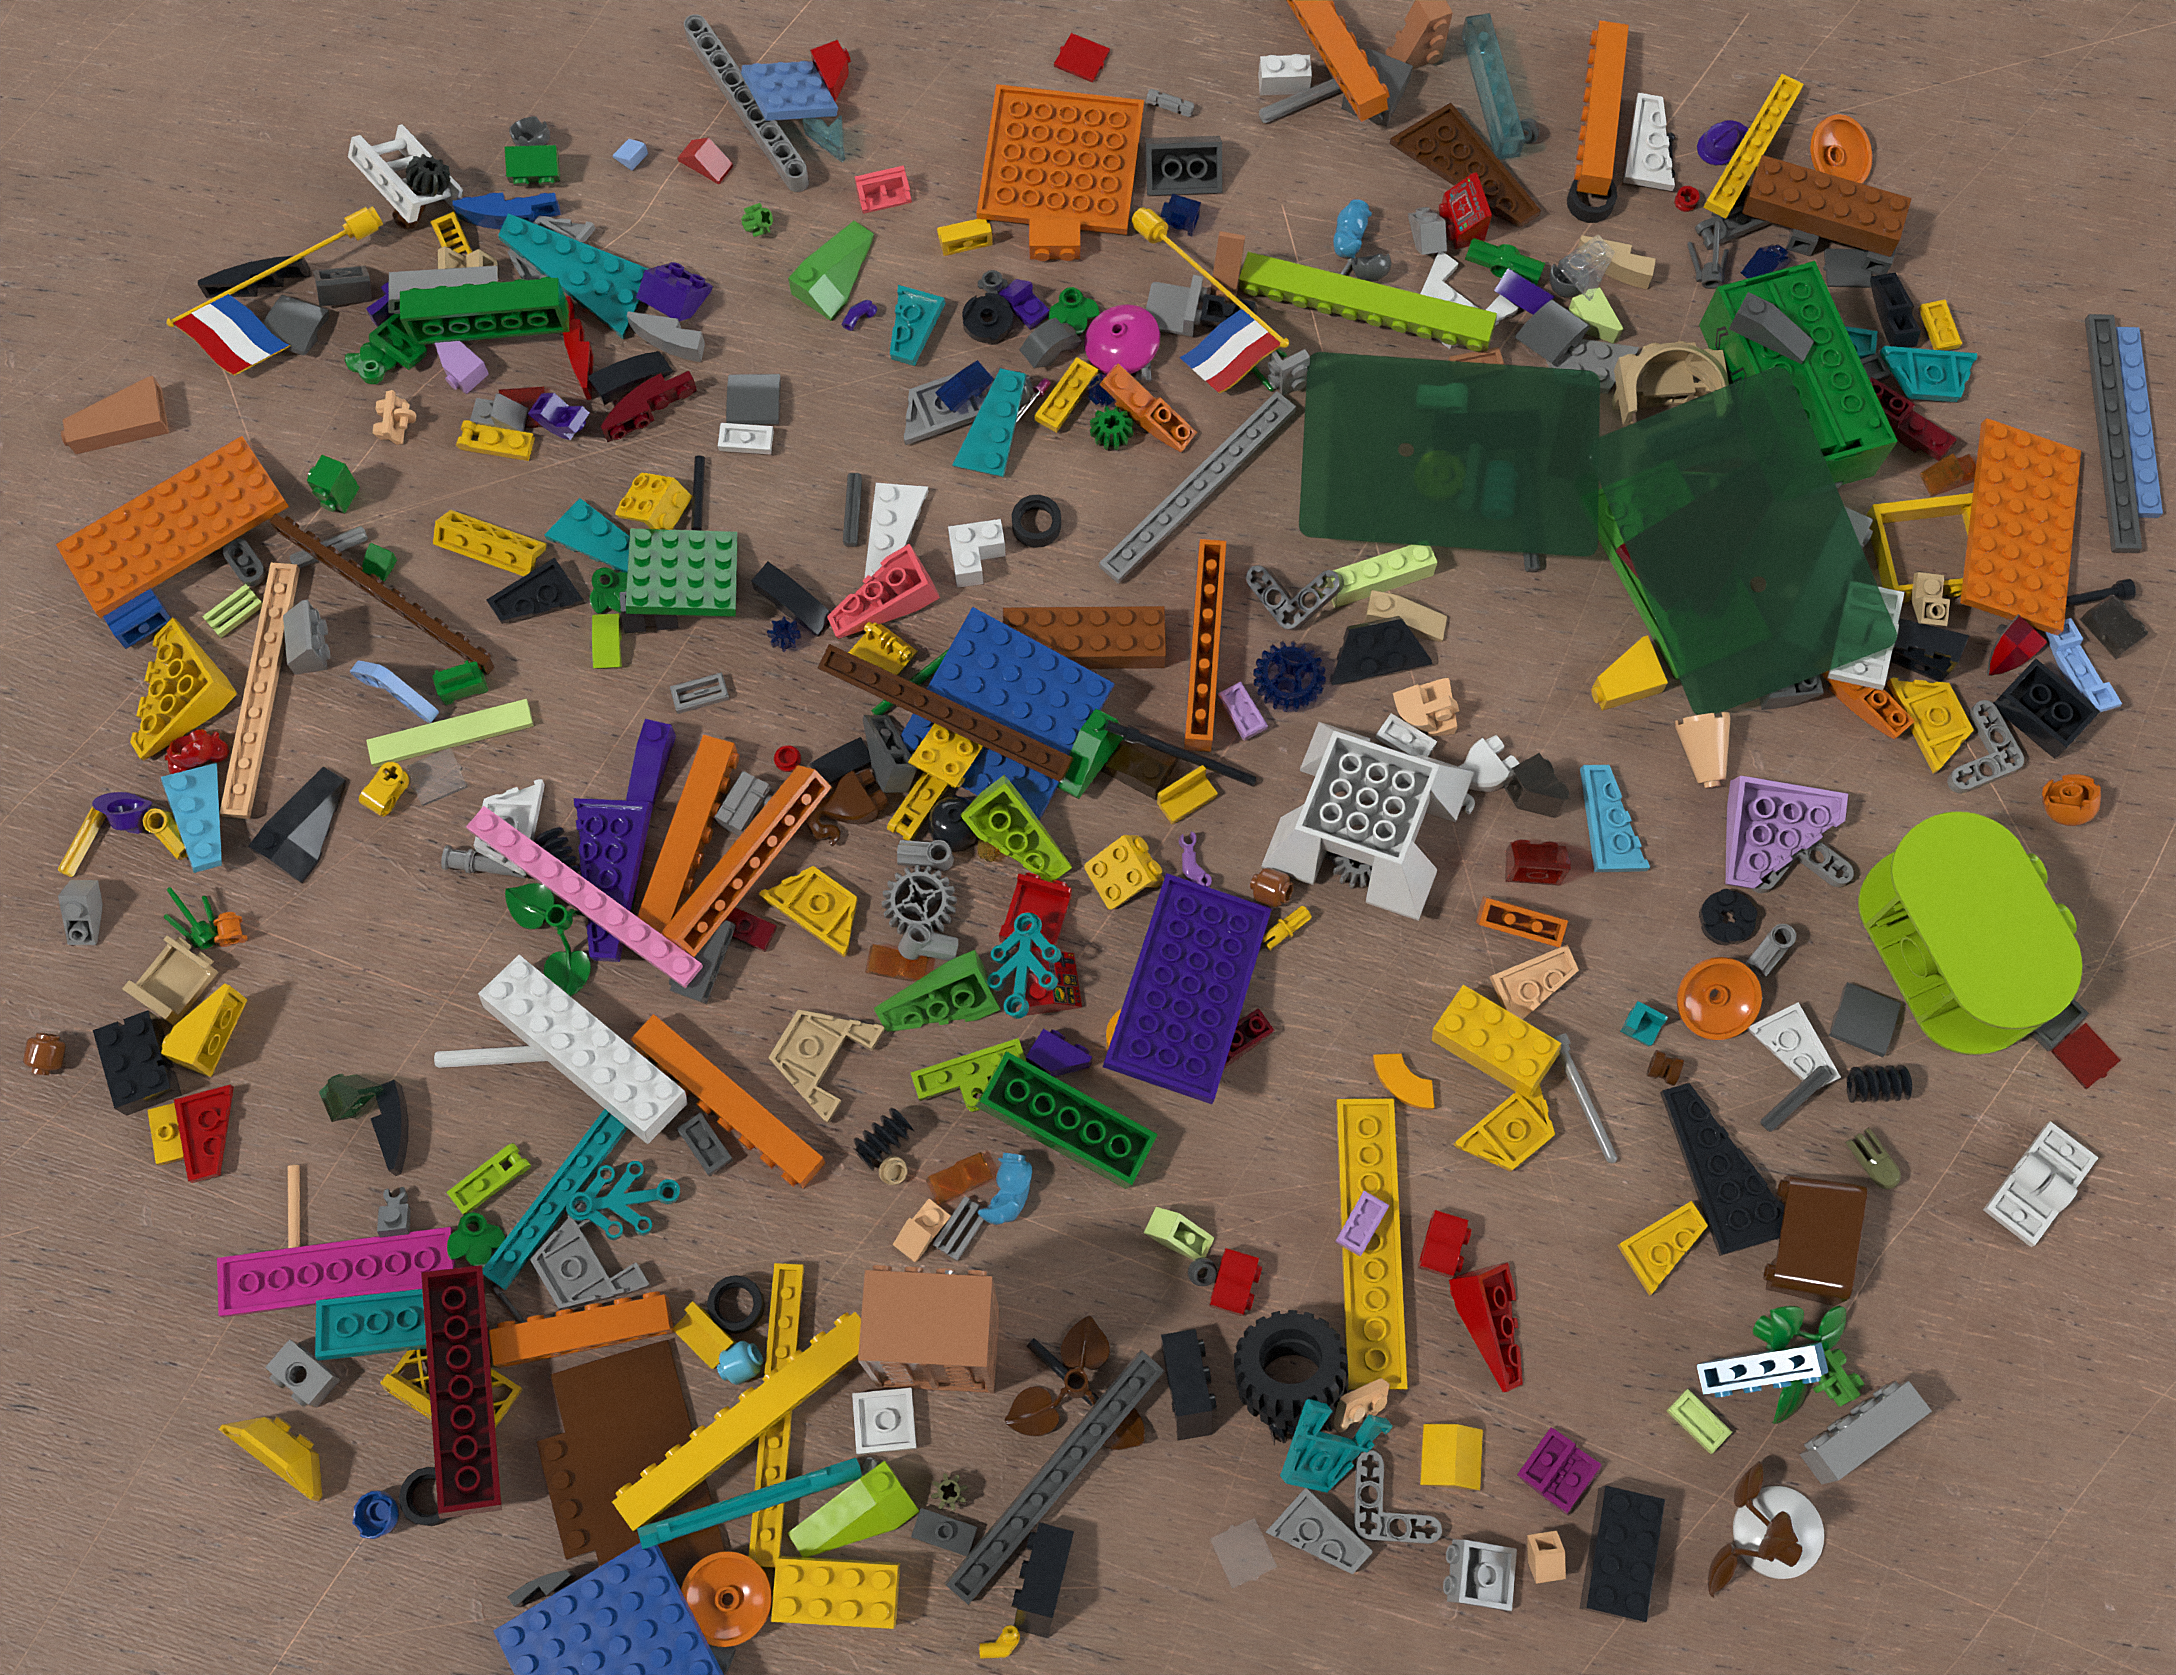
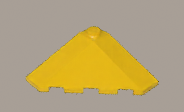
[130,617,237,761]

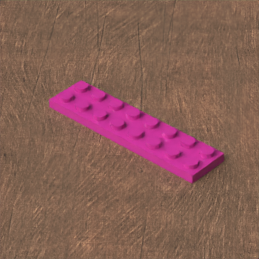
[217,1227,456,1318]

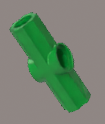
[1465,238,1545,285]

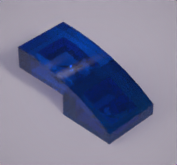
[935,360,995,413]

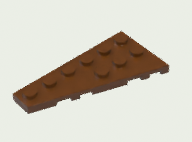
[1389,103,1541,228]

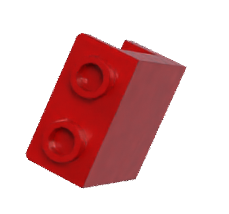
[999,872,1072,951]

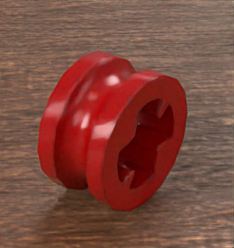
[1674,186,1700,212]

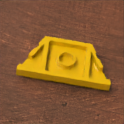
[1887,677,1974,774]
[759,866,858,957]
[1453,1084,1555,1172]

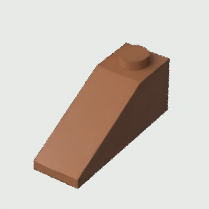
[1210,231,1245,303]

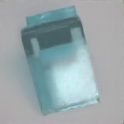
[803,116,845,162]

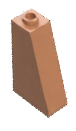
[61,376,169,454]

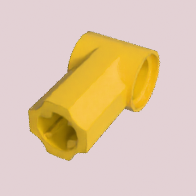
[143,808,188,860]

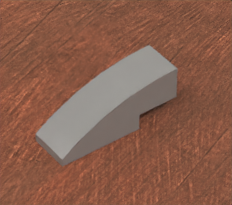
[627,312,705,362]

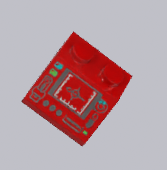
[1439,172,1492,249]

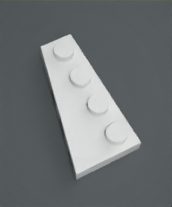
[1623,93,1675,191]
[864,483,929,579]

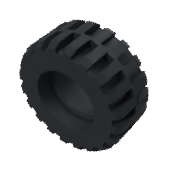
[1234,1310,1349,1430]

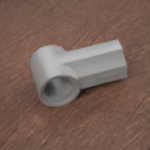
[897,840,954,871]
[898,923,958,961]
[1745,924,1796,978]

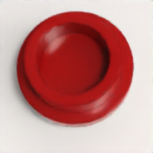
[774,745,801,772]

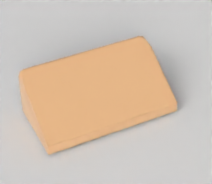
[1420,678,1457,737]

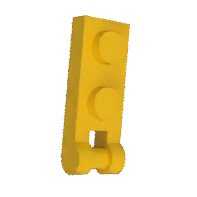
[456,420,535,461]
[887,772,950,841]

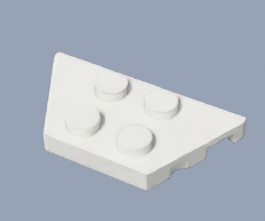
[474,779,545,875]

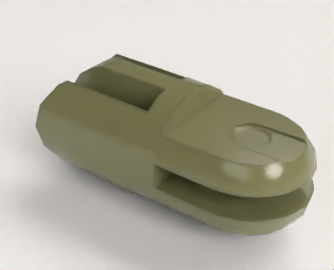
[1845,1127,1901,1189]

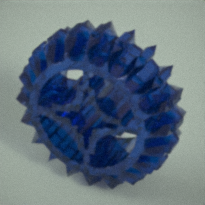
[1253,641,1326,712]

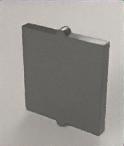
[1823,248,1871,288]

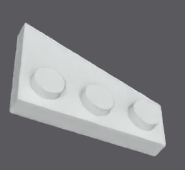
[1747,1002,1841,1090]

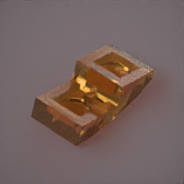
[865,944,929,982]
[926,1152,993,1205]

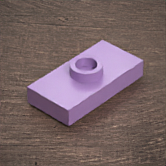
[1217,682,1268,741]
[1335,1191,1389,1257]

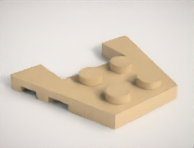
[768,1010,885,1124]

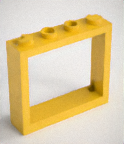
[1865,493,1973,603]

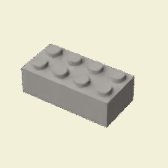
[1799,1381,1932,1485]

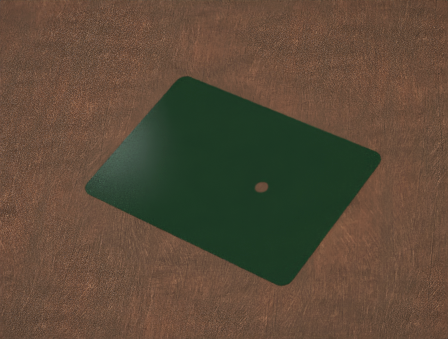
[1299,352,1600,557]
[1588,367,1897,715]

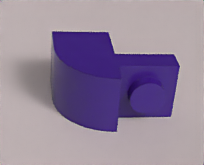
[528,393,590,440]

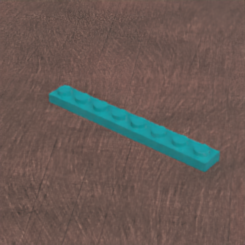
[483,1109,628,1290]

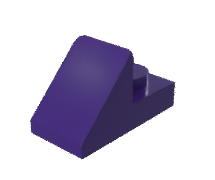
[998,279,1050,330]

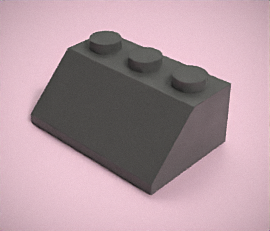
[1145,136,1222,195]

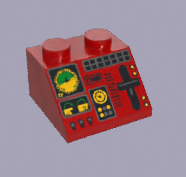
[1025,950,1082,1016]

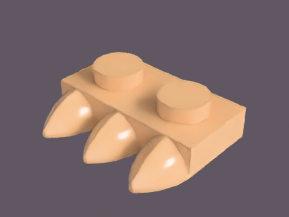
[1334,1378,1390,1432]

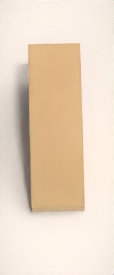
[1576,235,1656,289]

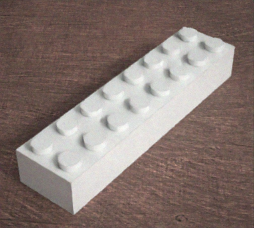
[478,955,688,1144]

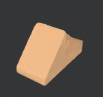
[893,1199,951,1263]

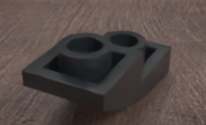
[809,737,871,785]

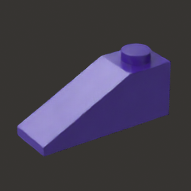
[626,719,676,810]

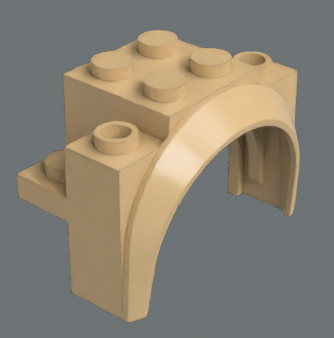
[1612,341,1734,426]

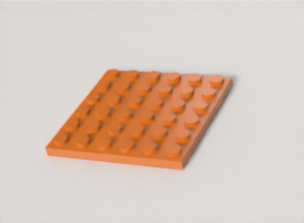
[976,84,1144,235]

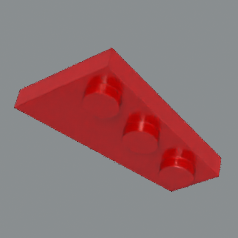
[174,1084,234,1183]

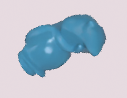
[1333,199,1372,258]
[978,1153,1032,1225]

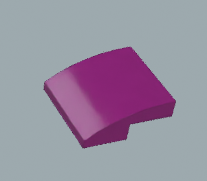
[1517,1427,1602,1515]

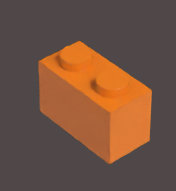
[1029,219,1080,261]

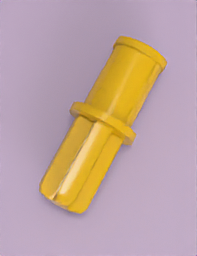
[1262,906,1312,951]

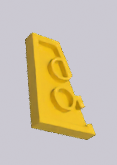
[1617,1201,1708,1296]

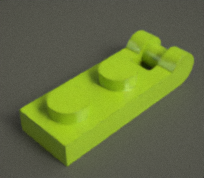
[446,1143,531,1215]

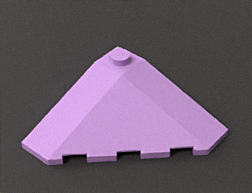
[1725,776,1848,889]

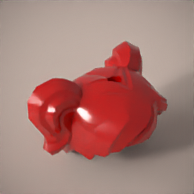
[165,729,229,774]

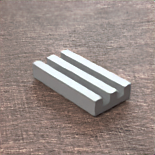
[670,672,730,714]
[933,1196,984,1261]

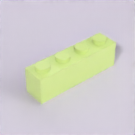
[1326,540,1438,608]

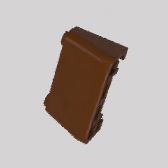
[1763,1175,1867,1306]

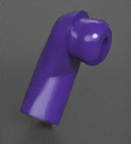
[841,300,877,331]

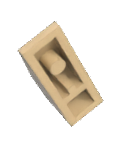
[1364,590,1447,642]

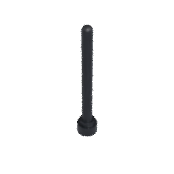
[2066,578,2136,607]

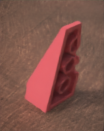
[827,544,940,639]

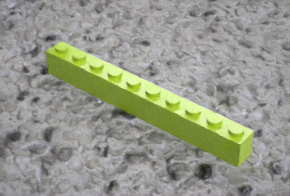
[1239,252,1497,352]

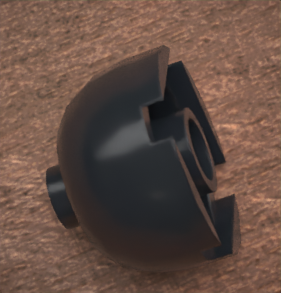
[928,795,978,852]

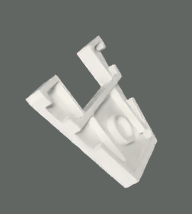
[1421,252,1518,349]

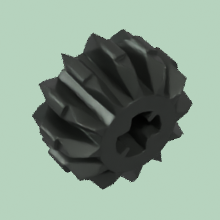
[405,154,451,197]

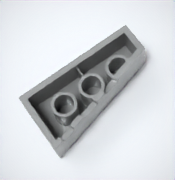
[388,266,498,314]

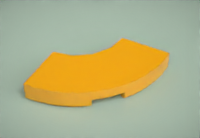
[1372,1053,1434,1110]

